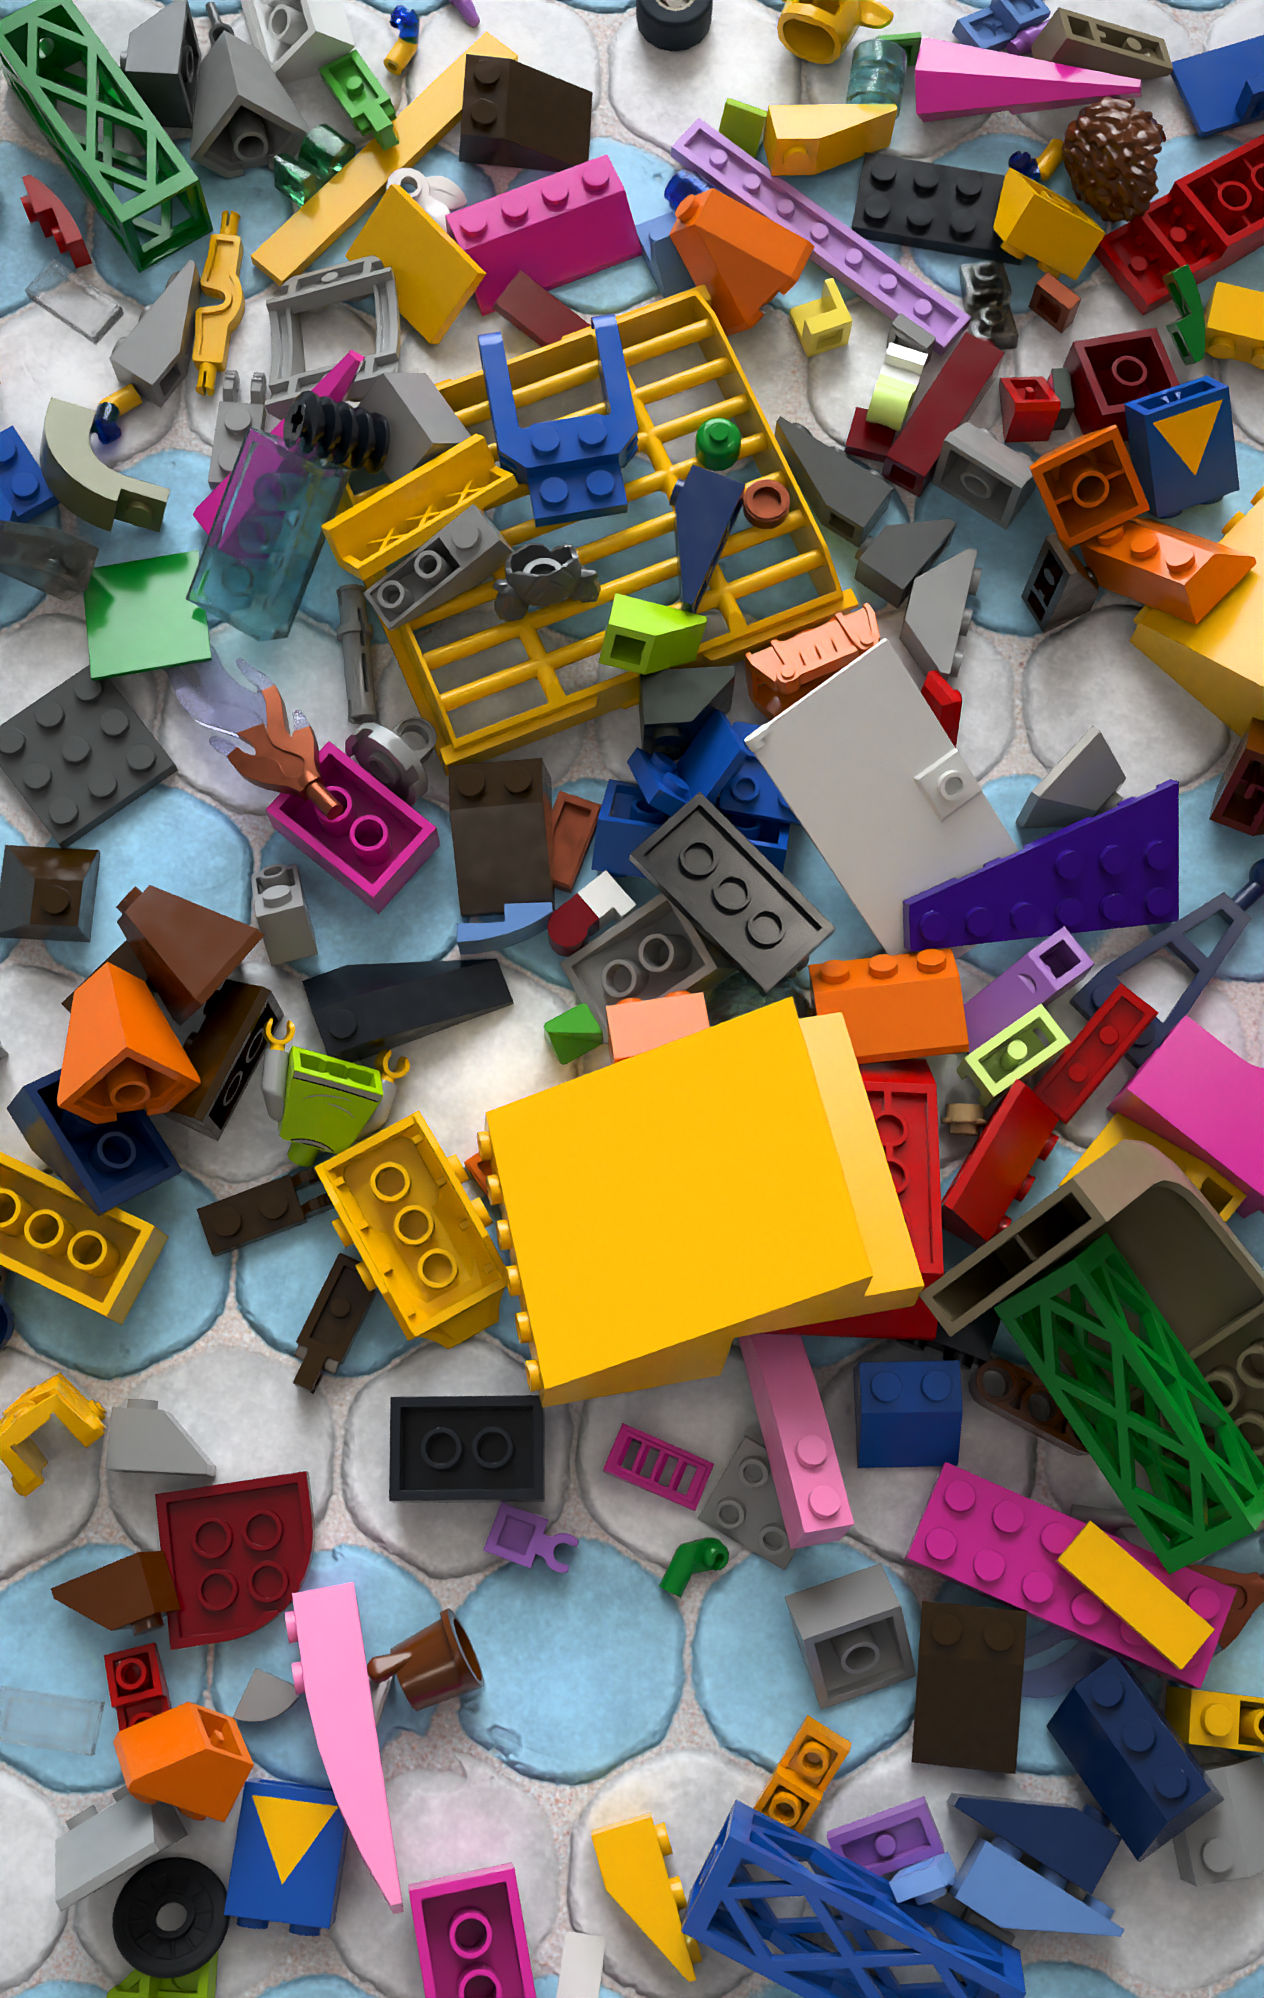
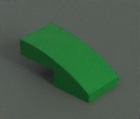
[1162,264,1205,365]

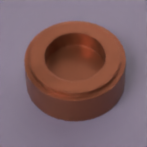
[743,479,790,529]

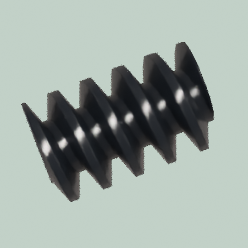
[283,390,390,475]

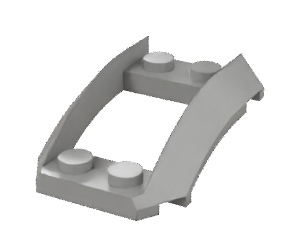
[264,255,401,421]

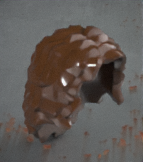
[1062,96,1166,224]

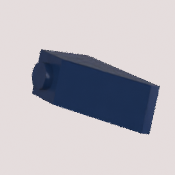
[669,465,745,614]
[947,1793,1122,1895]

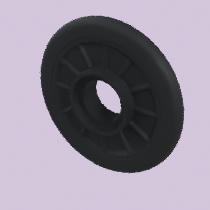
[112,1857,230,1978]

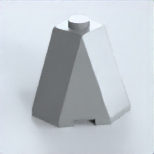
[189,30,311,179]

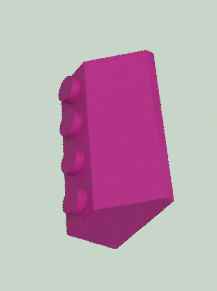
[445,154,642,316]

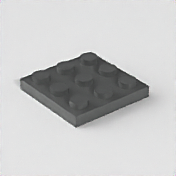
[0,665,178,848]

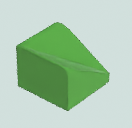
[544,1002,603,1065]

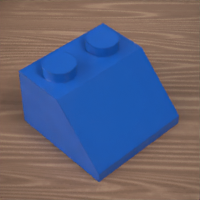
[853,1360,963,1468]

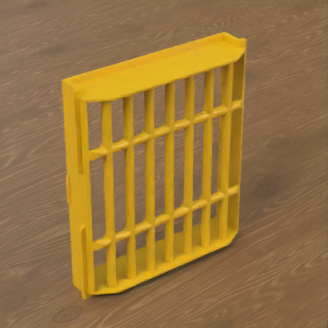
[315,284,859,776]

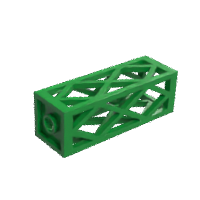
[0,0,214,273]
[994,1232,1264,1574]

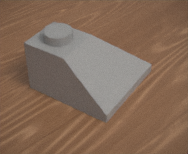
[1015,725,1126,828]

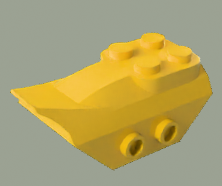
[314,1110,507,1350]

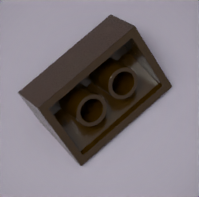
[164,979,284,1141]

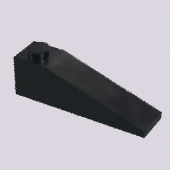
[302,959,514,1063]

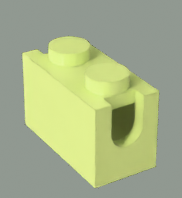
[956,1004,1071,1108]

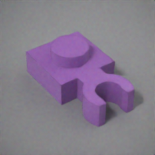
[483,1502,579,1573]

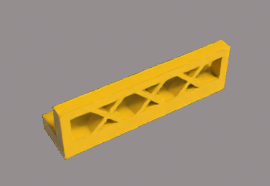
[321,434,519,581]

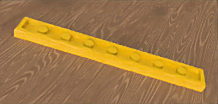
[251,31,518,287]

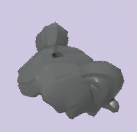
[493,543,601,621]

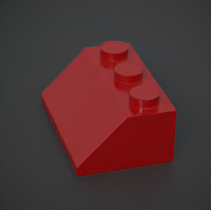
[941,1079,1059,1249]

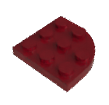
[155,1471,315,1650]

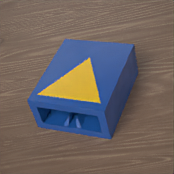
[1124,376,1240,519]
[224,1777,349,1936]

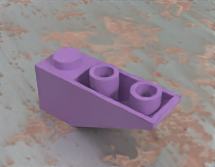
[964,926,1095,1055]

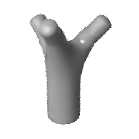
[1070,1504,1137,1542]

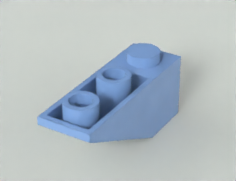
[947,1835,1125,1937]

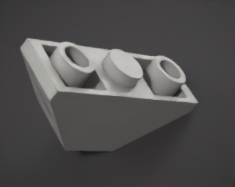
[899,548,982,681]

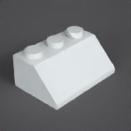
[240,0,355,84]

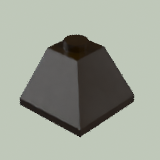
[0,845,100,942]

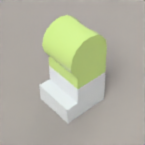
[866,343,928,432]

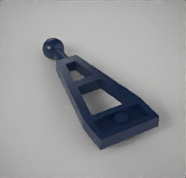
[1069,858,1264,1069]

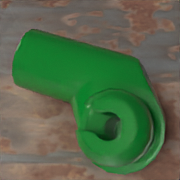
[659,1537,729,1598]

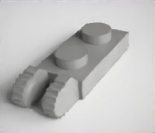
[208,370,267,489]

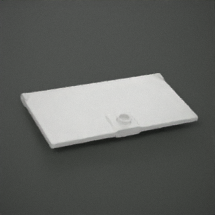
[744,638,1019,961]

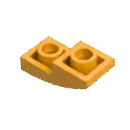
[753,1715,852,1833]

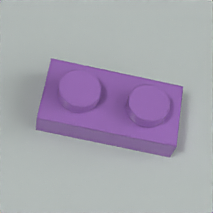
[827,1796,945,1876]

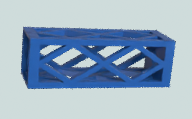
[681,1800,1026,1998]

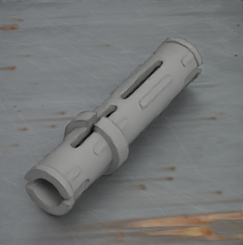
[336,584,378,724]

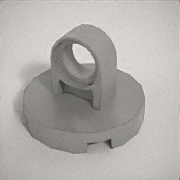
[345,716,437,807]

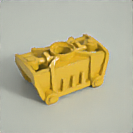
[0,1372,107,1497]

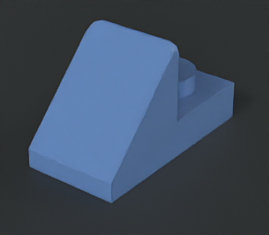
[635,211,696,299]

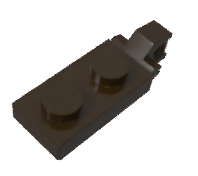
[293,1253,379,1394]

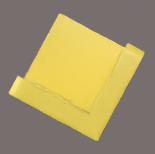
[789,278,853,358]

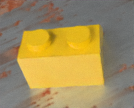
[993,168,1106,281]

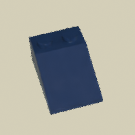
[6,1068,182,1217]

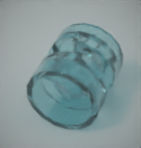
[845,39,908,120]

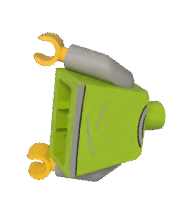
[261,1018,410,1167]

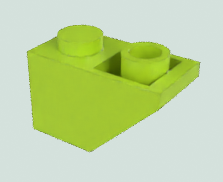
[598,593,707,675]

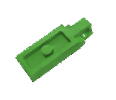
[318,49,399,151]

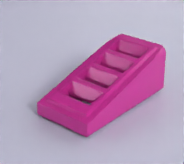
[603,1423,714,1511]

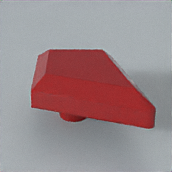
[920,670,963,748]

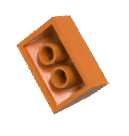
[1079,517,1257,625]
[808,948,969,1064]

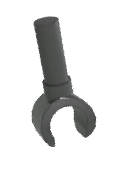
[205,1,235,48]

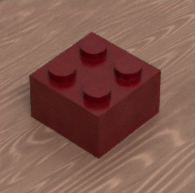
[1062,328,1180,441]

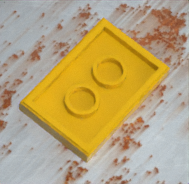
[345,184,486,344]

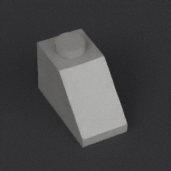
[105,1399,216,1477]

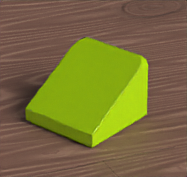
[718,98,767,159]

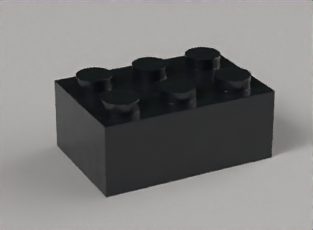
[389,1395,545,1503]

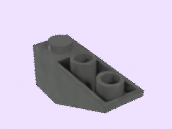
[774,416,893,548]

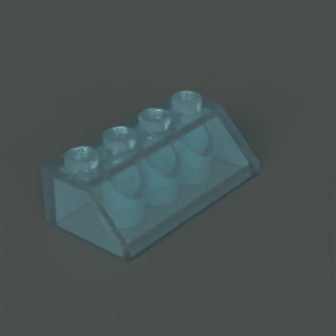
[186,427,352,642]

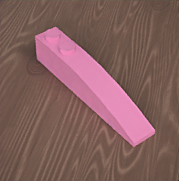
[738,1334,854,1549]
[285,1582,404,1914]

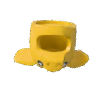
[777,0,894,64]

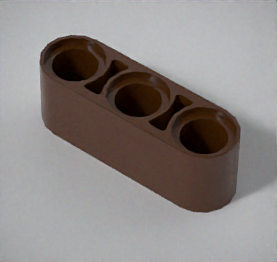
[968,1359,1098,1456]

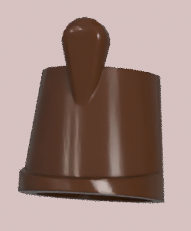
[367,1608,485,1711]

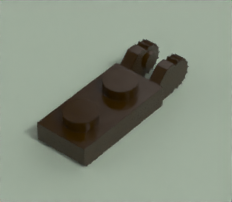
[197,1167,335,1257]

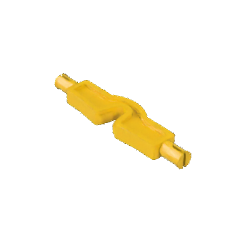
[192,210,245,396]

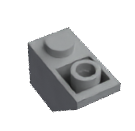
[251,863,318,967]

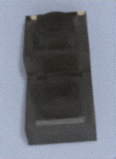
[959,260,1019,350]

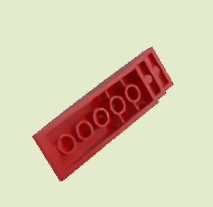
[1093,134,1264,315]

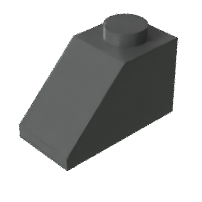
[854,519,957,609]

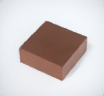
[1028,272,1081,334]

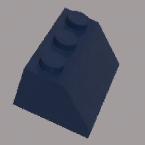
[1046,1655,1225,1862]

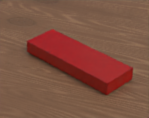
[1032,983,1159,1125]

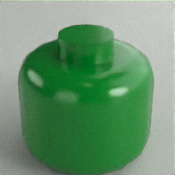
[695,418,741,471]

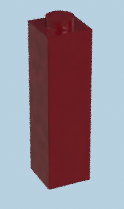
[881,331,1005,497]

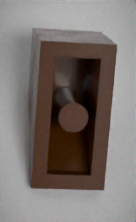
[51,1550,181,1636]

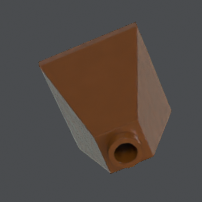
[116,885,264,1026]

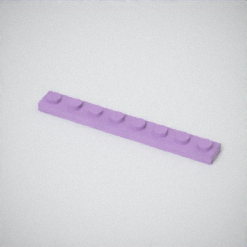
[671,118,971,356]

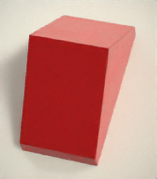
[999,376,1061,443]

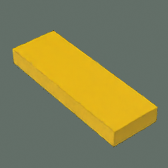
[1055,1520,1215,1670]

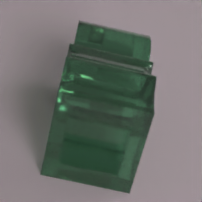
[273,124,356,207]

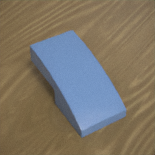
[952,0,1051,52]
[457,902,553,955]

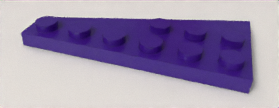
[903,779,1179,952]

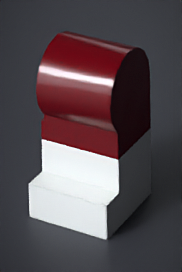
[547,870,636,957]

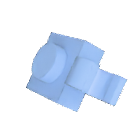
[889,1852,956,1905]

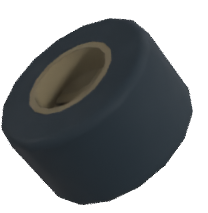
[636,0,713,52]

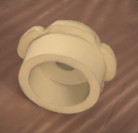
[940,1103,989,1136]

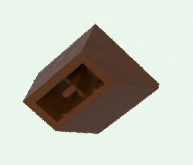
[1209,717,1264,836]

